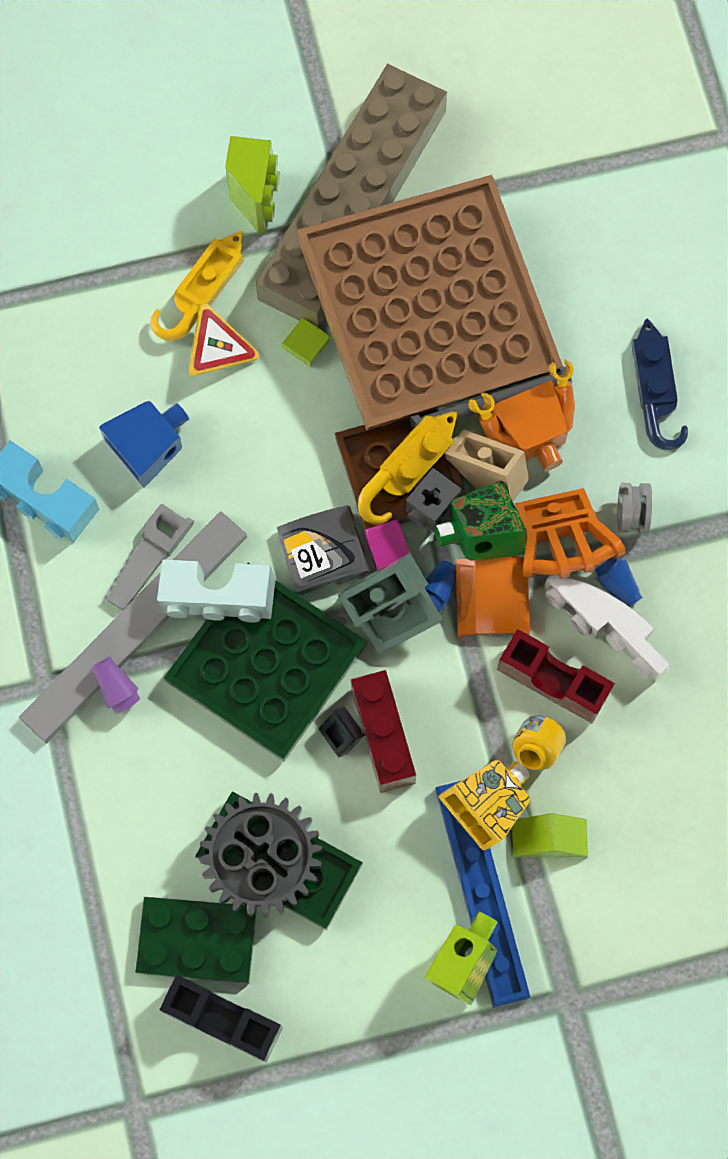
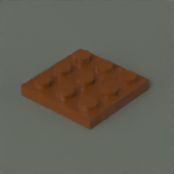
[335,409,466,531]

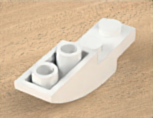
[544,575,670,683]

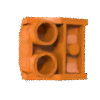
[456,556,530,638]

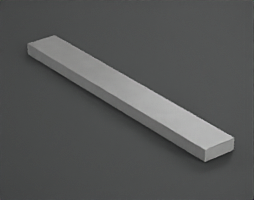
[19,511,247,744]

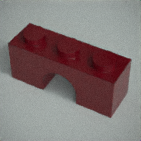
[497,629,615,724]
[350,670,416,793]

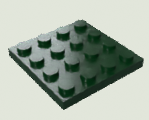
[164,562,367,762]

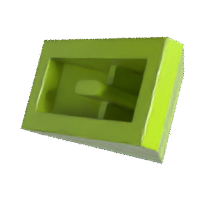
[512,813,588,858]

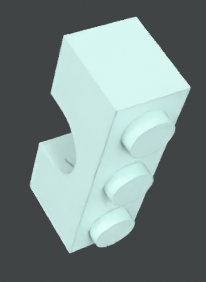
[157,560,275,622]

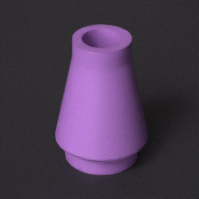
[92,656,140,713]

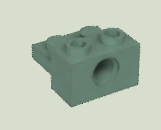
[338,553,443,654]

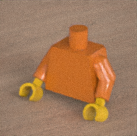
[468,359,575,471]

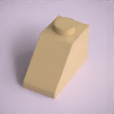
[445,429,529,501]

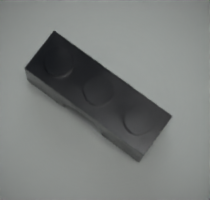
[159,974,283,1063]

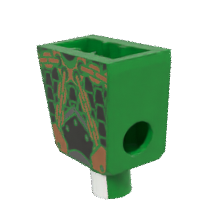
[434,481,527,561]

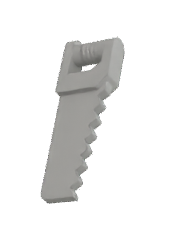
[105,504,194,610]

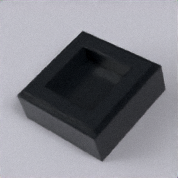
[318,706,365,758]

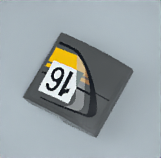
[276,505,370,595]

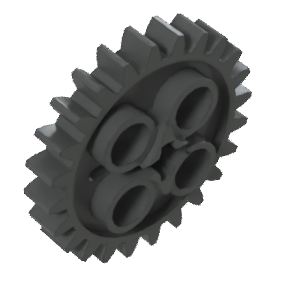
[199,793,323,918]

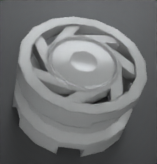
[617,482,652,533]

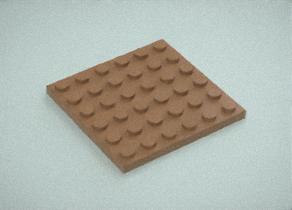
[296,175,563,431]

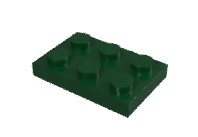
[135,897,257,984]

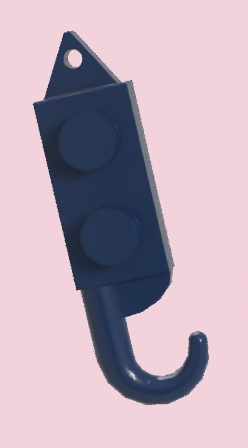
[631,318,688,451]

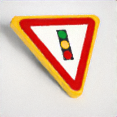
[188,303,259,376]

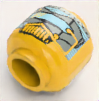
[512,715,566,770]

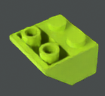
[225,136,280,234]

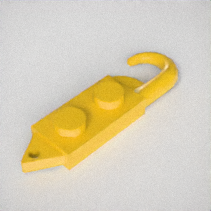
[150,231,244,341]
[358,411,457,525]

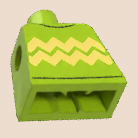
[424,911,498,1006]

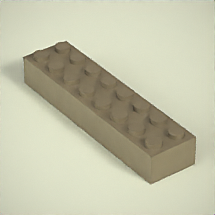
[256,63,447,328]

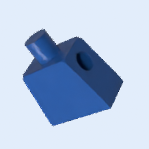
[99,401,189,488]

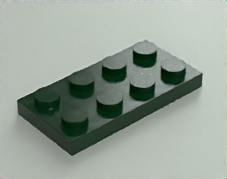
[195,791,363,931]

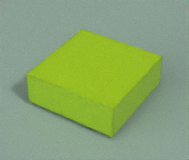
[282,317,331,367]

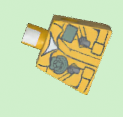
[438,760,530,851]

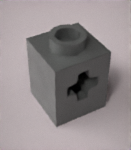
[406,468,462,532]

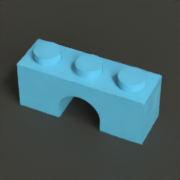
[0,440,100,542]

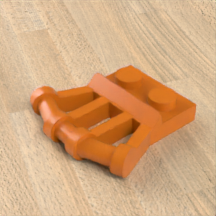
[515,488,625,579]

